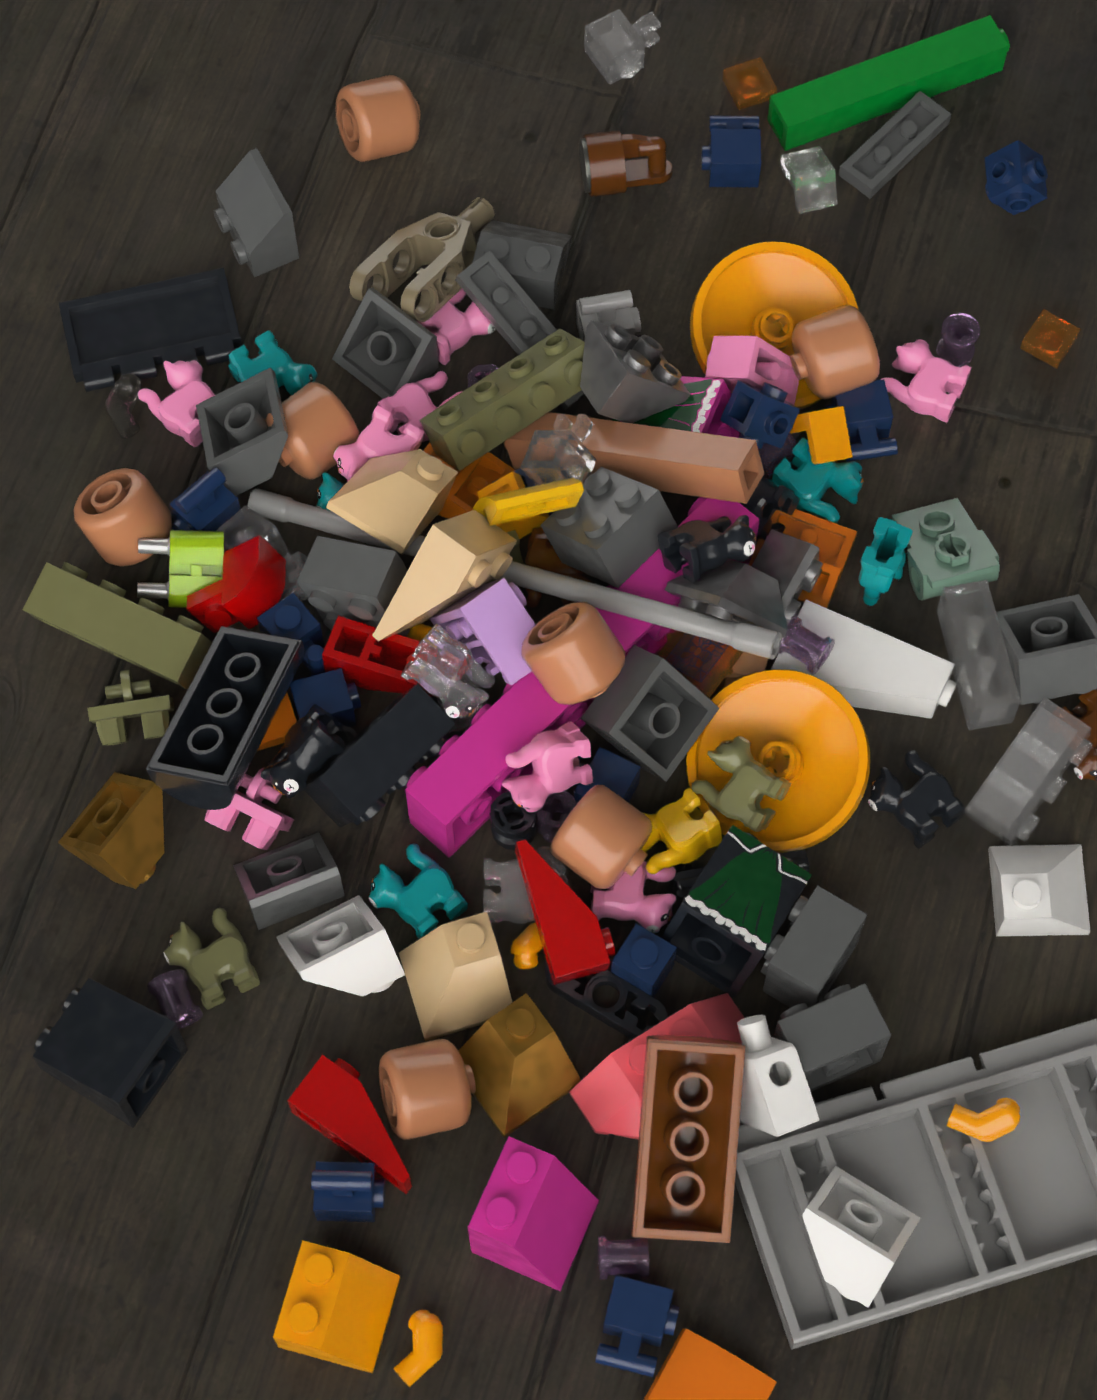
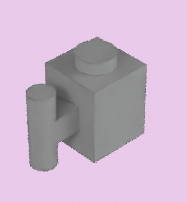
[576,290,641,342]

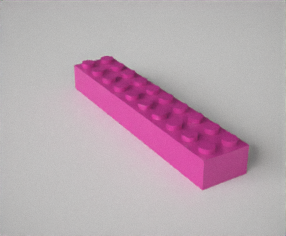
[405,497,759,858]

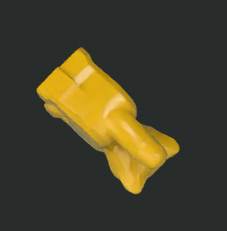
[642,787,722,874]

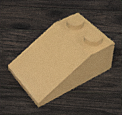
[372,510,517,641]

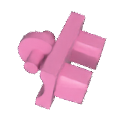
[204,768,294,850]

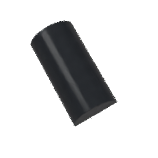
[146,626,305,810]

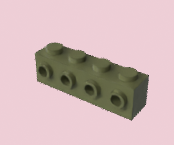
[419,328,585,471]
[22,562,213,690]

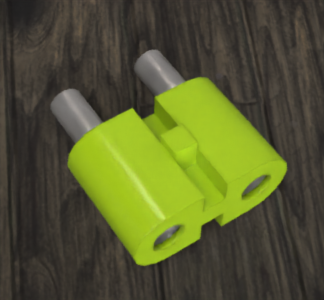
[137,530,224,608]

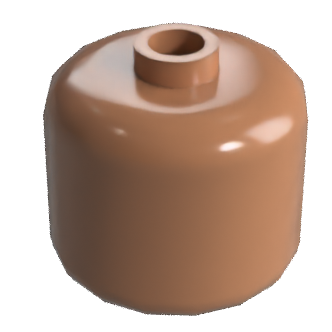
[335,75,420,162]
[790,305,880,399]
[265,382,360,480]
[74,468,173,567]
[521,602,625,705]
[550,785,652,889]
[378,1039,475,1140]

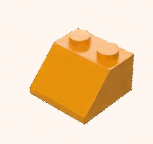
[273,1240,401,1373]

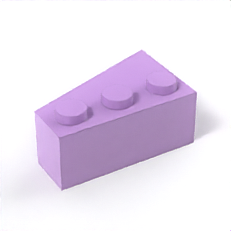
[430,578,536,685]

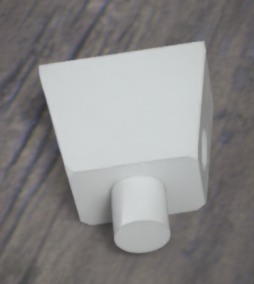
[737,1015,819,1137]

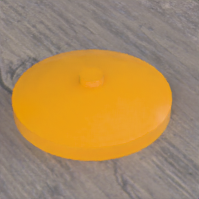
[690,241,858,409]
[686,669,870,853]

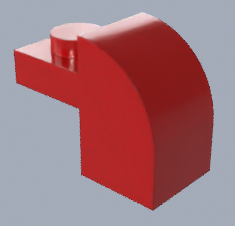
[186,535,286,633]

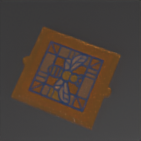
[657,630,743,698]

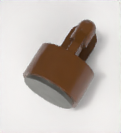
[580,130,672,197]

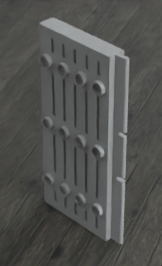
[735,1018,1097,1350]

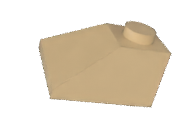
[326,449,458,554]
[399,912,513,1041]

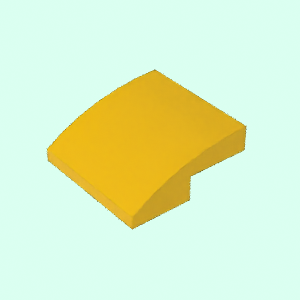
[473,478,584,526]

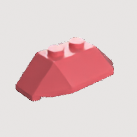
[570,993,745,1140]

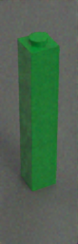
[767,15,1010,151]

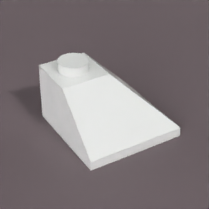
[988,844,1090,937]
[276,895,405,997]
[802,1166,921,1307]

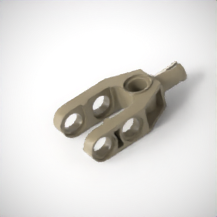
[349,197,495,322]

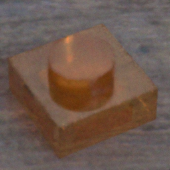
[723,57,777,110]
[1020,309,1081,368]

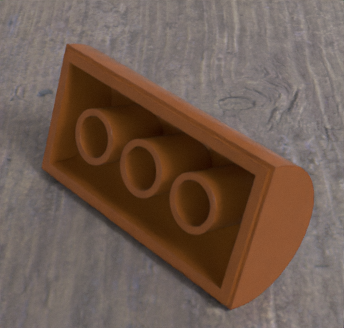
[631,1035,746,1243]

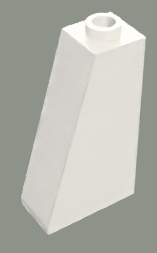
[771,600,957,719]

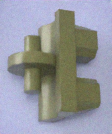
[87,669,175,746]

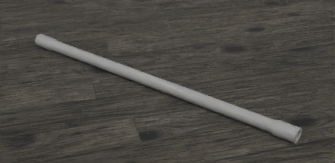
[248,488,781,660]

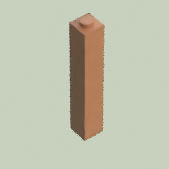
[504,412,764,504]

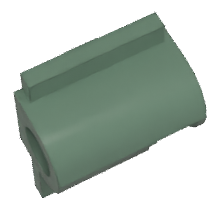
[892,498,1000,601]

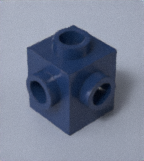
[985,140,1048,215]
[720,380,800,449]

